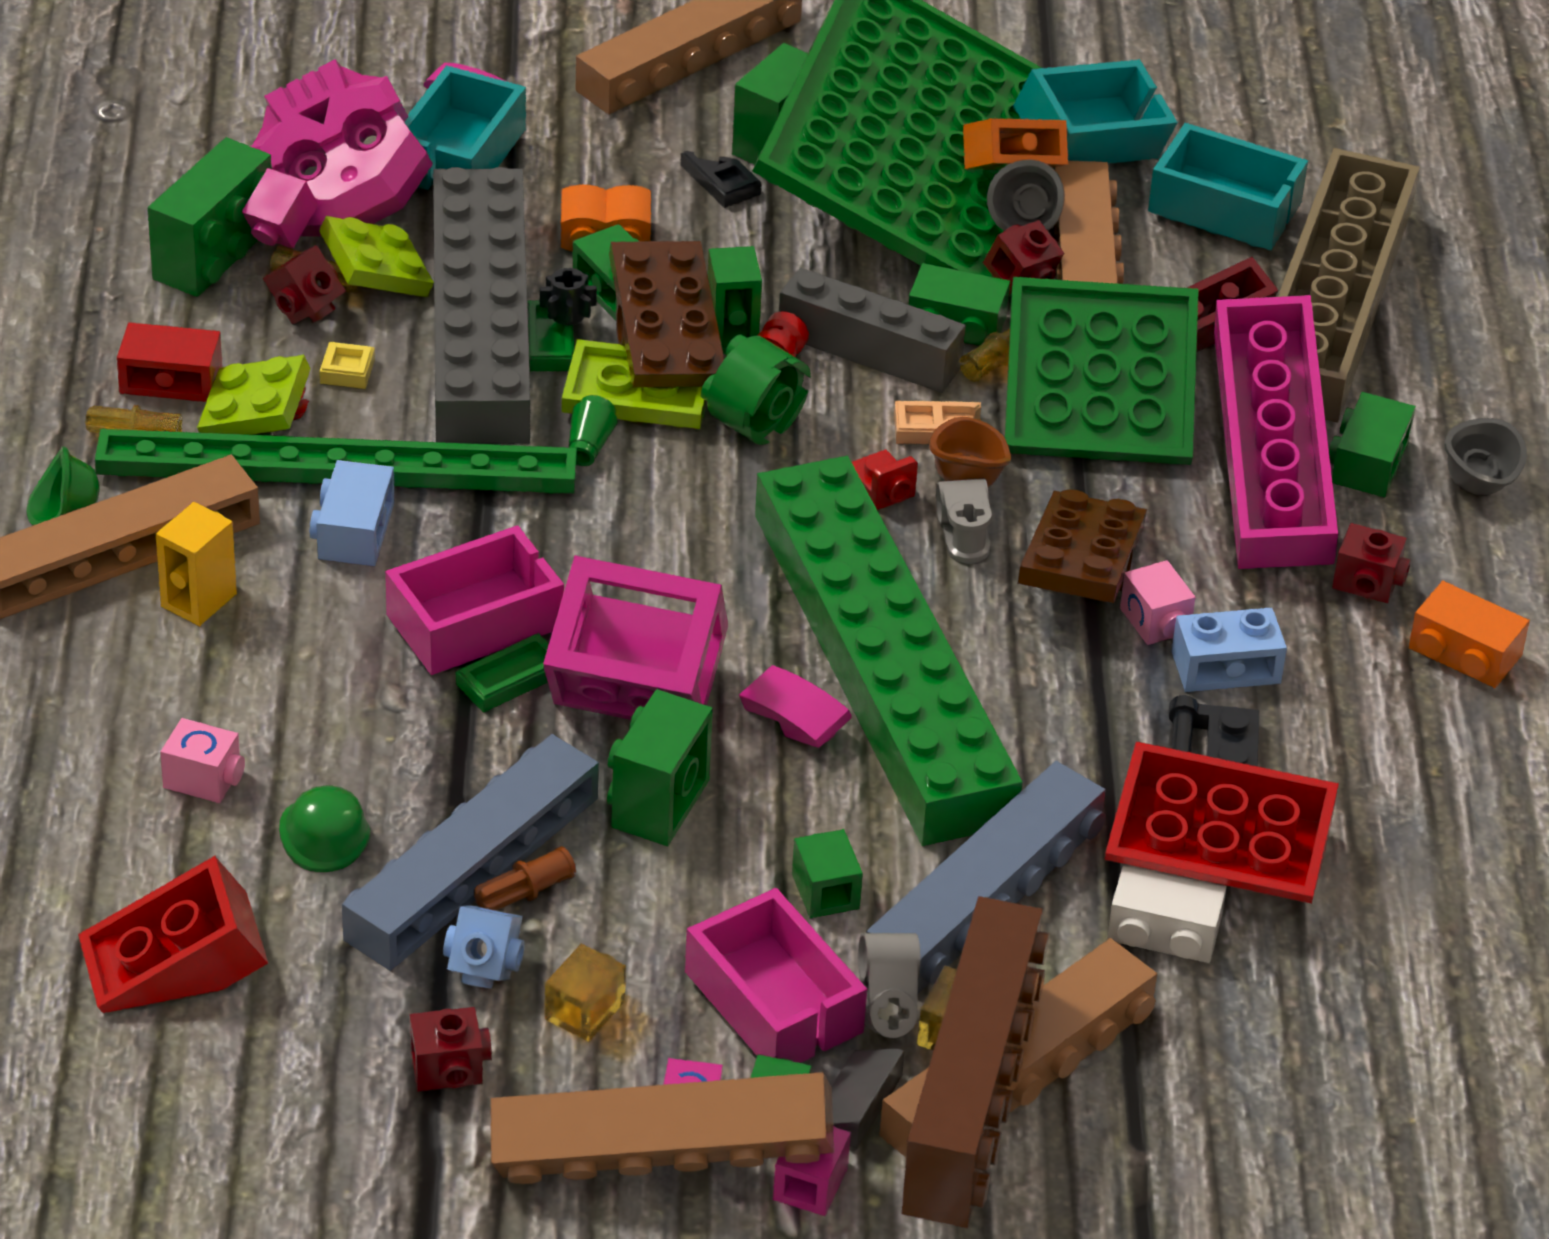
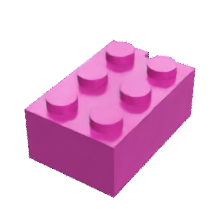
[385,525,564,675]
[685,888,867,1063]

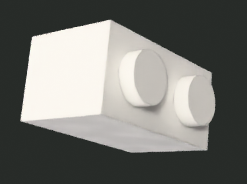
[1107,864,1227,963]

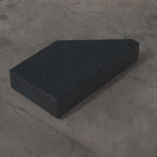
[680,151,762,208]

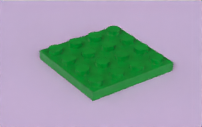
[1004,277,1198,465]

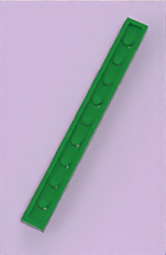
[95,429,577,494]

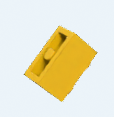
[156,502,237,627]

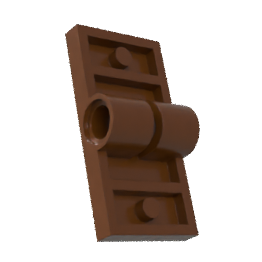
[609,241,724,387]
[1017,489,1147,603]

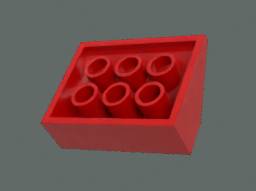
[1105,741,1339,904]

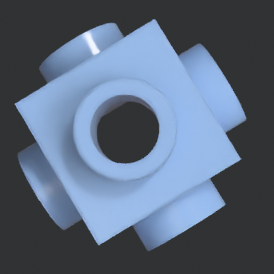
[443,906,525,988]

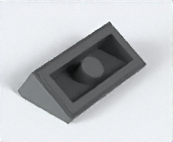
[831,1049,905,1149]

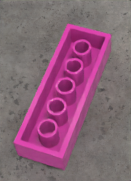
[1214,295,1338,569]

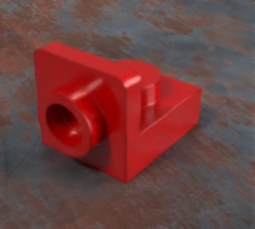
[852,449,918,510]

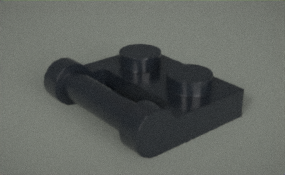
[1169,695,1260,766]

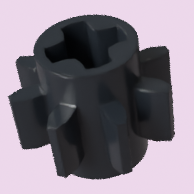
[540,268,597,325]

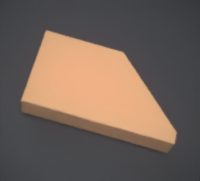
[894,401,981,444]

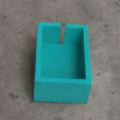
[1013,59,1178,169]
[404,65,526,190]
[1148,123,1308,250]

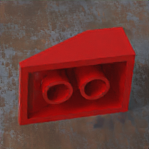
[78,856,269,1013]

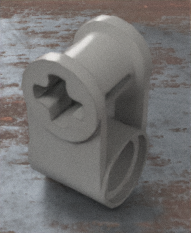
[936,478,992,564]
[858,933,921,1038]

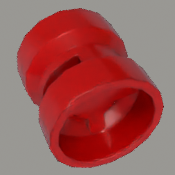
[757,311,809,357]

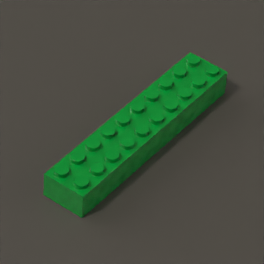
[755,455,1023,846]

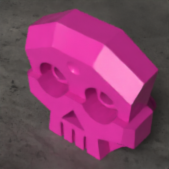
[251,59,433,237]

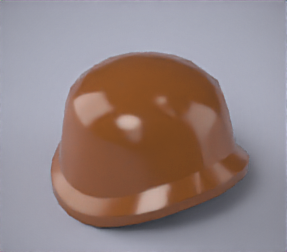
[929,417,1011,488]

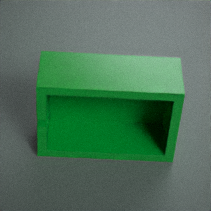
[147,137,272,297]

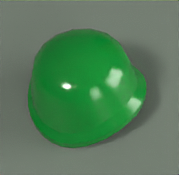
[26,446,100,525]
[279,785,371,872]

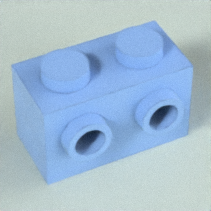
[1171,608,1287,692]

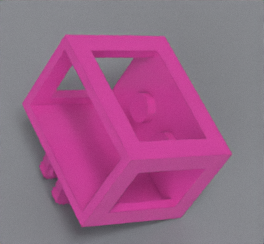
[543,555,728,720]

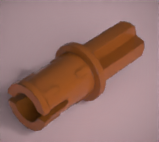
[473,846,576,911]

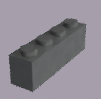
[779,267,966,393]

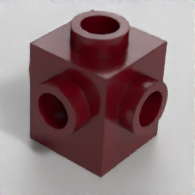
[983,220,1065,296]
[262,245,346,325]
[1332,523,1411,604]
[409,1007,492,1092]

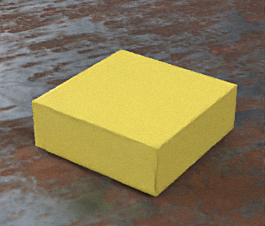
[320,342,375,389]

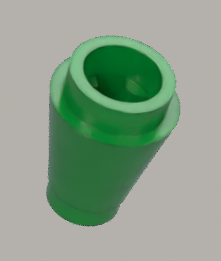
[568,395,618,466]

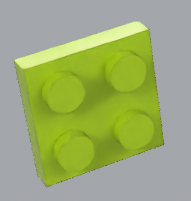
[319,216,434,297]
[197,355,311,435]

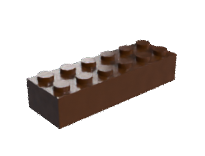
[901,896,1050,1229]

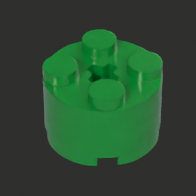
[701,334,811,445]

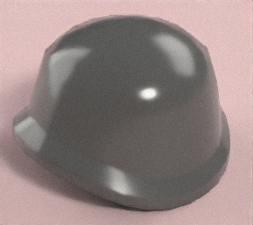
[987,160,1065,231]
[1444,418,1527,496]

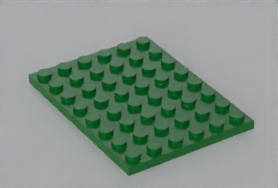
[751,0,1042,277]

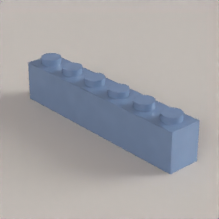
[342,734,599,971]
[866,761,1106,994]

